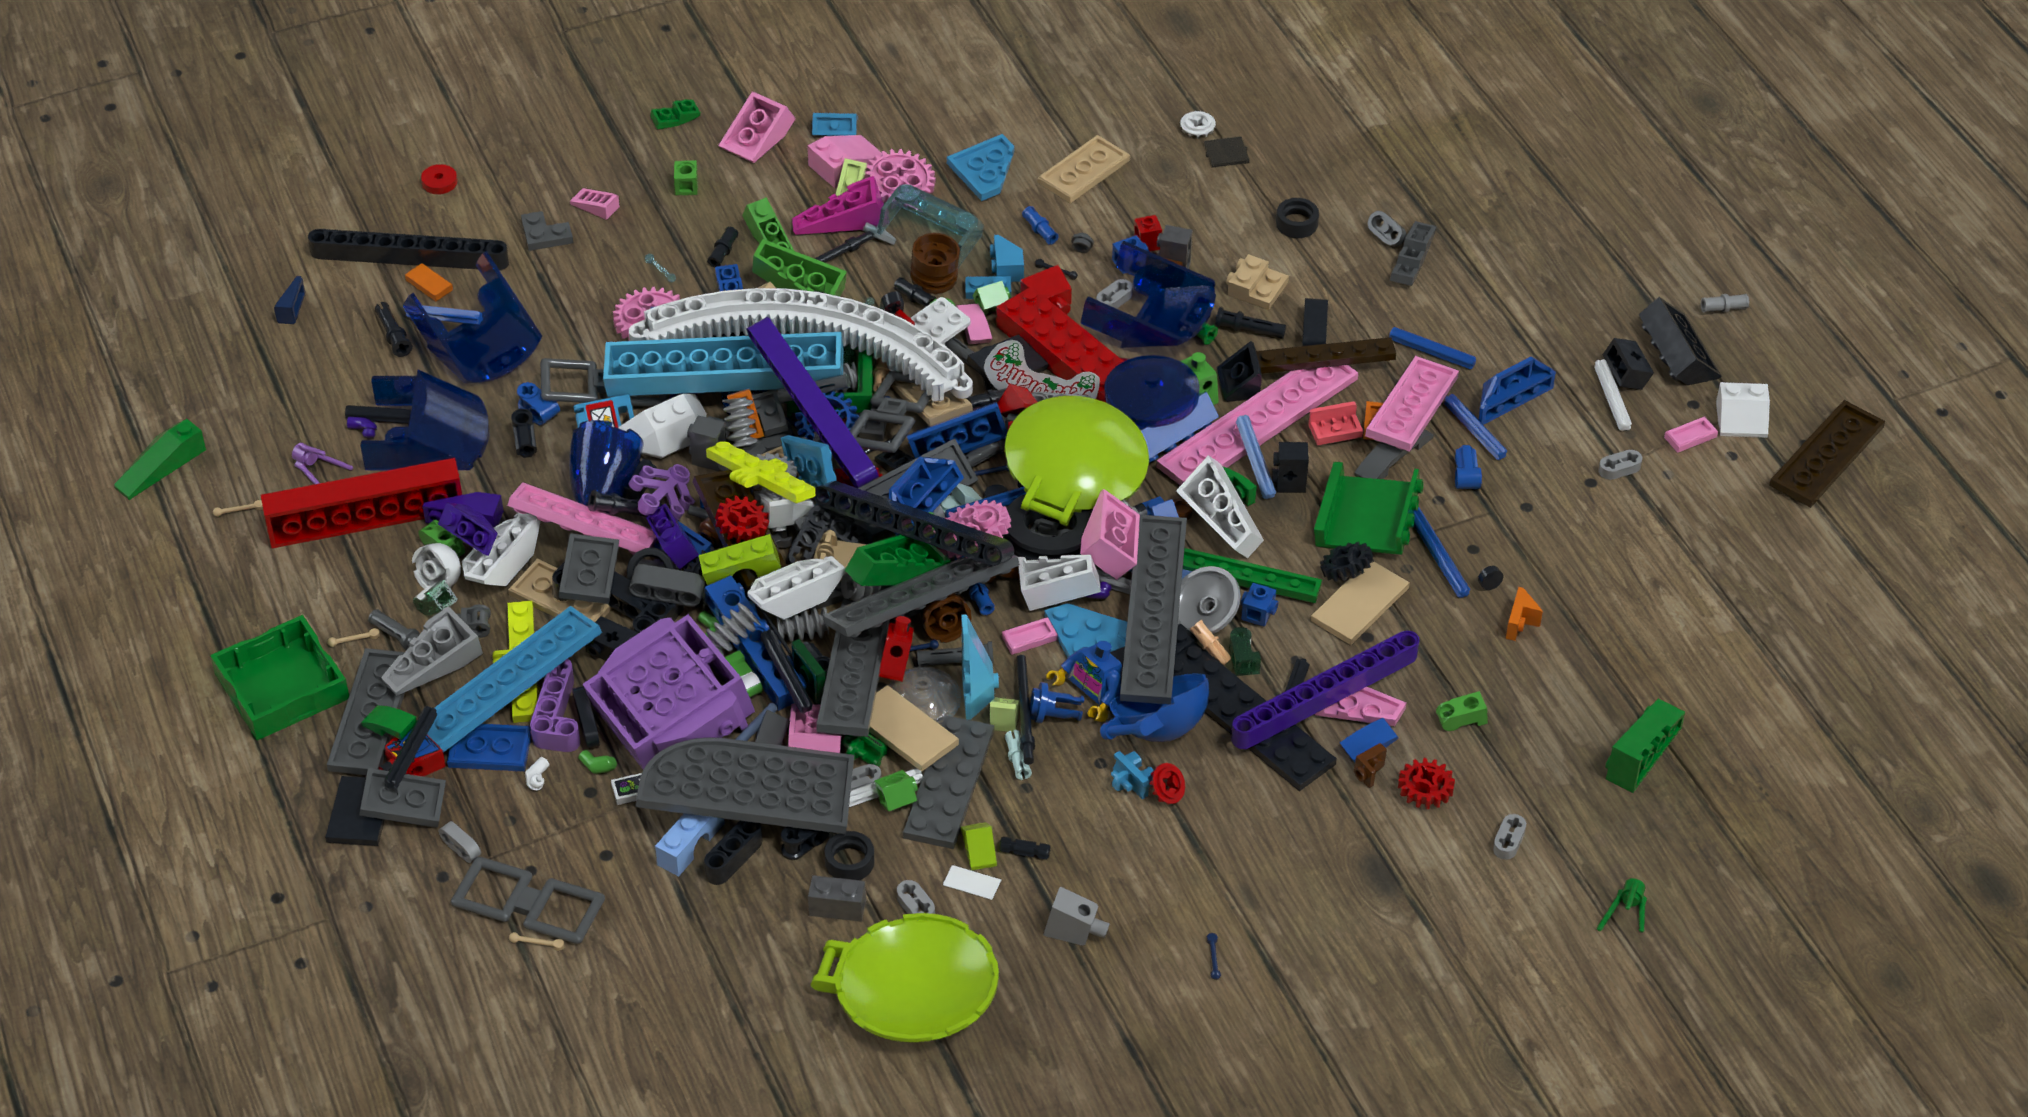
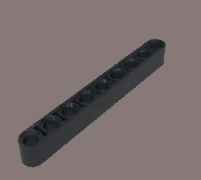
[308,229,509,271]
[813,481,1014,566]

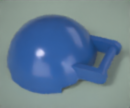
[1100,673,1209,742]

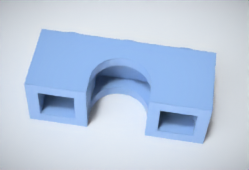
[655,813,725,877]

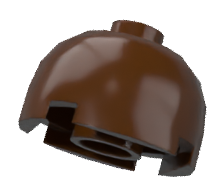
[920,593,972,643]

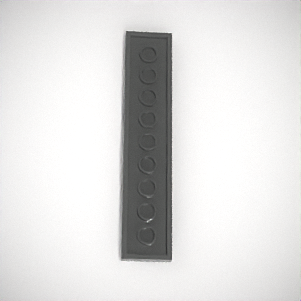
[1120,515,1187,704]

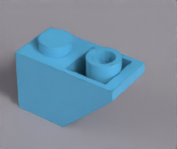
[990,235,1024,282]

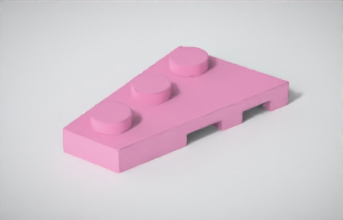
[1315,687,1406,726]

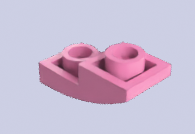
[956,304,992,344]

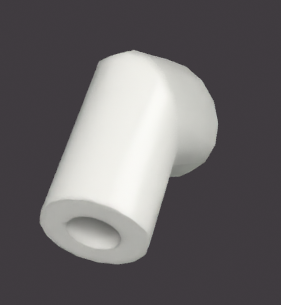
[525,757,550,791]

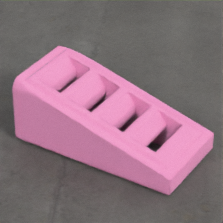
[570,188,619,220]

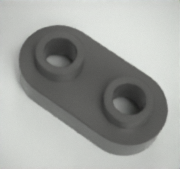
[1368,211,1406,247]

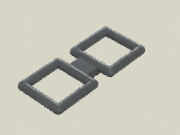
[540,358,668,407]
[850,371,932,453]
[451,856,605,944]

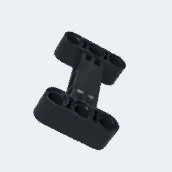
[552,561,684,633]

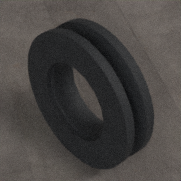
[1003,494,1093,560]

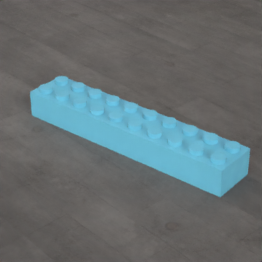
[603,332,844,397]

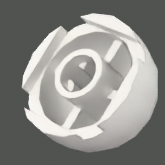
[412,543,461,593]

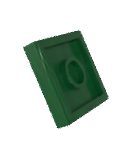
[791,639,825,705]

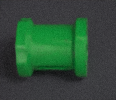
[1187,315,1218,345]

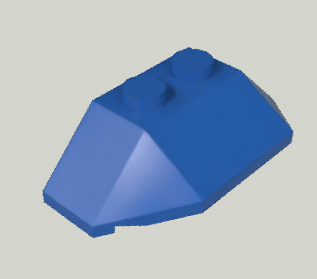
[1478,356,1556,425]
[889,457,964,536]

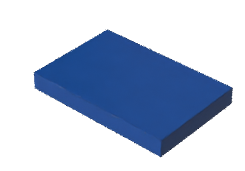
[447,724,532,772]

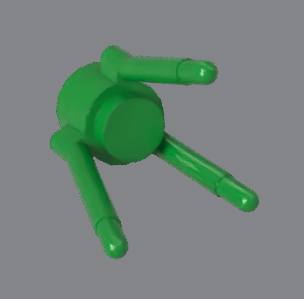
[1597,878,1647,933]

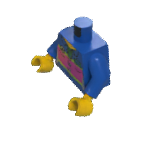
[1046,641,1122,722]

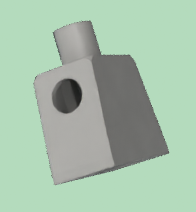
[1043,887,1110,945]

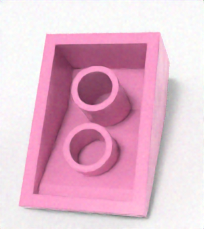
[718,91,796,163]
[807,135,882,188]
[1080,489,1140,580]
[788,704,841,753]

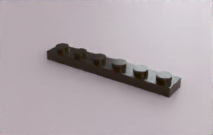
[1256,337,1396,374]

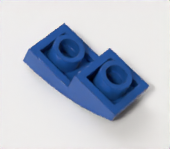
[715,264,743,292]
[1340,718,1399,763]

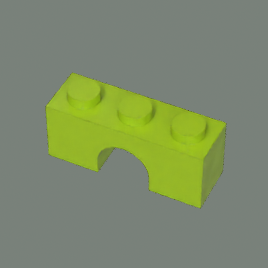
[699,534,781,585]

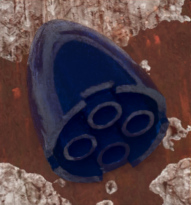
[569,420,644,513]

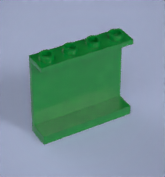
[1314,462,1424,555]

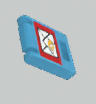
[573,394,634,452]

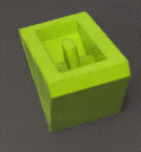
[961,822,997,870]

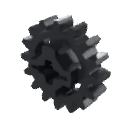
[1320,542,1374,582]

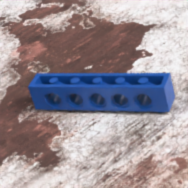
[705,576,807,711]

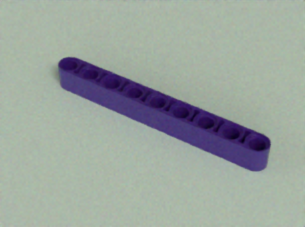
[746,317,879,488]
[1231,631,1419,749]

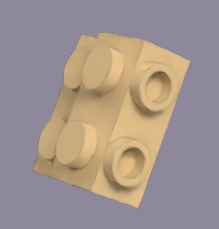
[1226,254,1289,310]

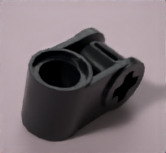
[781,827,830,860]

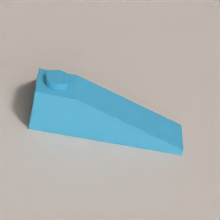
[961,614,999,720]

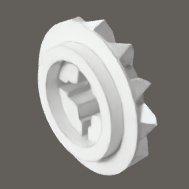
[1180,111,1215,138]

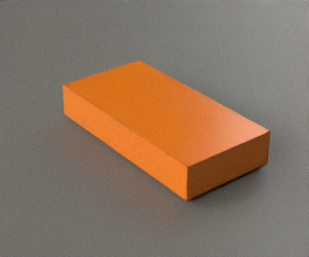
[405,263,453,301]

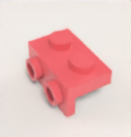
[1309,401,1363,445]

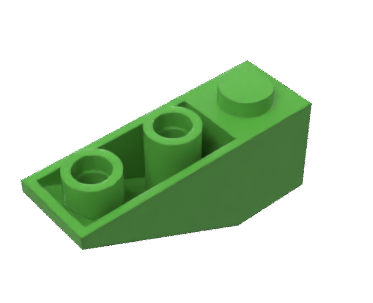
[742,197,794,251]

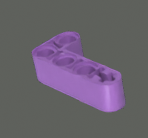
[530,659,580,752]

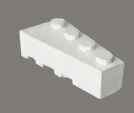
[1176,455,1264,558]

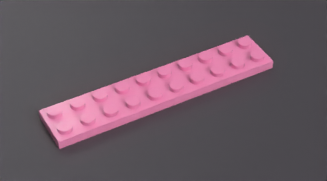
[1156,365,1358,486]

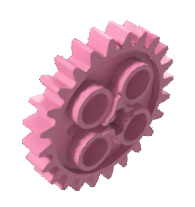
[864,149,936,209]
[613,287,680,341]
[933,500,1011,559]

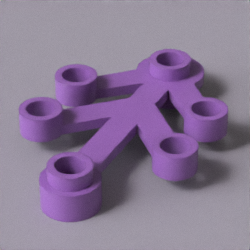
[629,464,695,520]

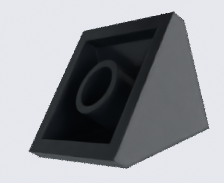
[1217,341,1262,402]

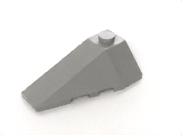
[381,606,483,696]

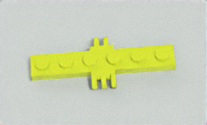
[706,441,816,504]
[492,601,538,723]

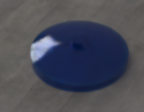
[1105,355,1200,427]

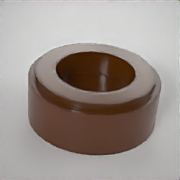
[1173,498,1193,520]

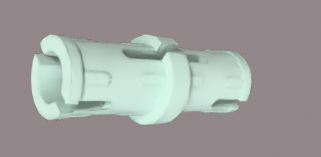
[1005,730,1032,780]

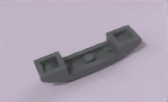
[1354,429,1434,479]

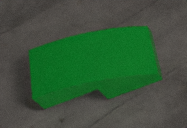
[650,99,701,129]
[1222,466,1257,507]
[361,706,417,740]

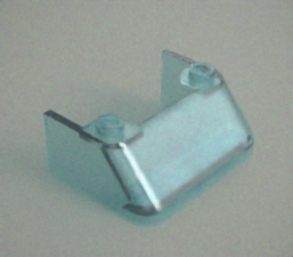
[877,184,984,268]

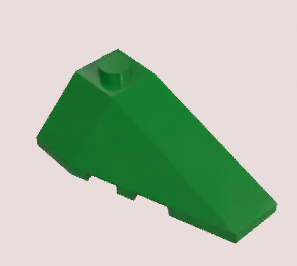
[114,419,206,500]

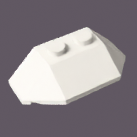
[615,394,707,459]
[754,490,815,531]
[462,513,541,586]
[747,556,846,619]

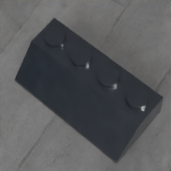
[1638,297,1722,385]

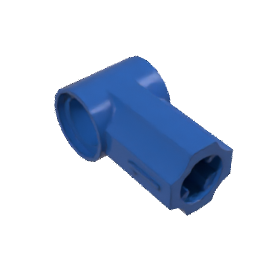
[1455,445,1482,489]

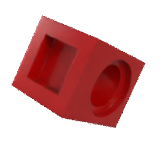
[1134,215,1162,252]

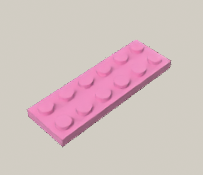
[1365,356,1459,452]
[507,482,657,555]

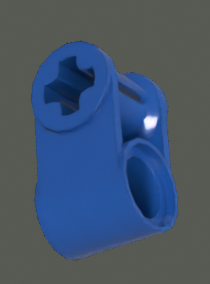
[517,382,560,426]

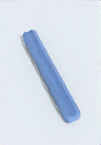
[1236,415,1276,499]

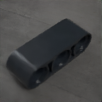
[1302,298,1328,346]
[704,821,763,885]

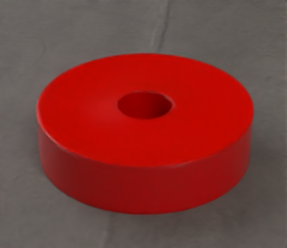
[421,164,458,194]

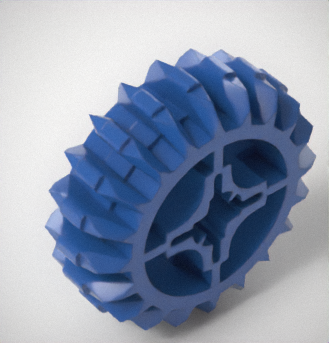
[795,391,859,441]

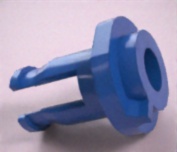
[1030,682,1084,723]

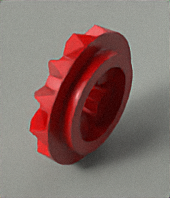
[1149,763,1185,805]

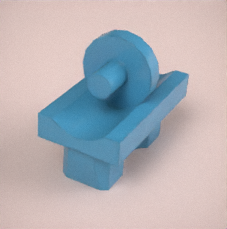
[1111,751,1155,799]

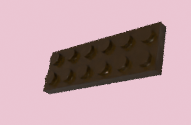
[1769,400,1885,508]
[693,470,787,592]

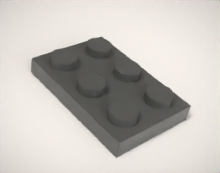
[559,533,619,604]
[360,768,446,828]

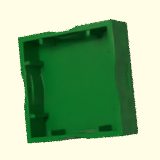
[210,615,349,741]

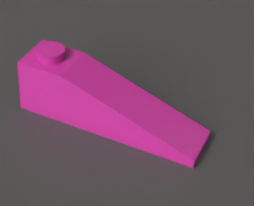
[792,176,886,235]

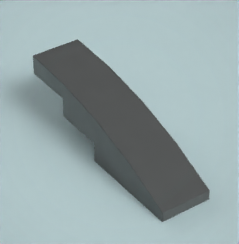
[1390,221,1437,286]

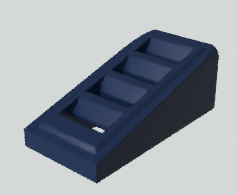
[274,276,306,324]

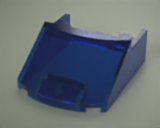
[1080,241,1216,348]
[403,252,542,383]
[360,369,490,470]

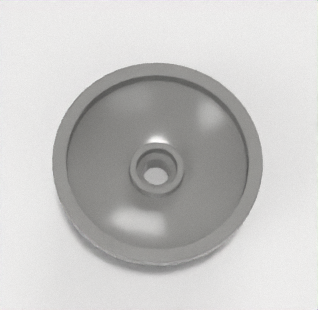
[1178,566,1241,634]

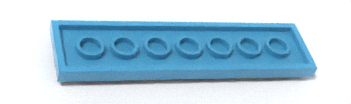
[427,606,602,752]

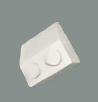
[1716,382,1770,438]

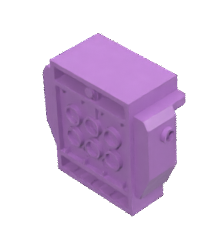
[582,614,755,770]

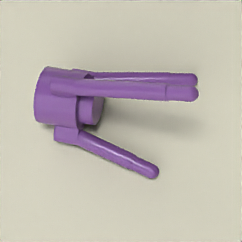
[292,443,353,484]

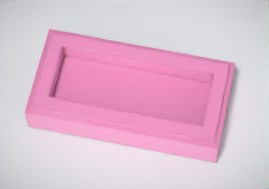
[1664,417,1718,453]
[1002,617,1058,655]

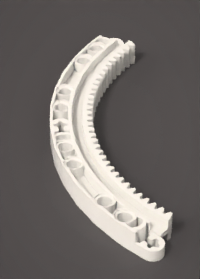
[629,288,973,401]

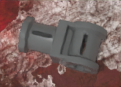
[457,604,491,638]

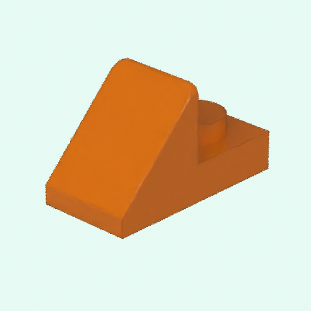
[1506,587,1543,641]

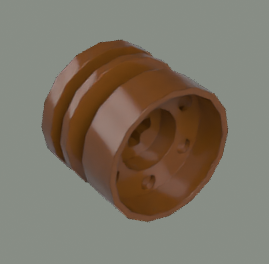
[910,233,960,294]

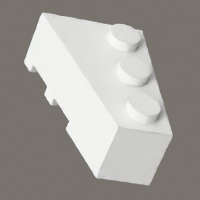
[1018,555,1101,611]

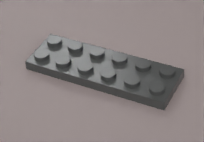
[327,648,405,775]
[903,715,994,849]

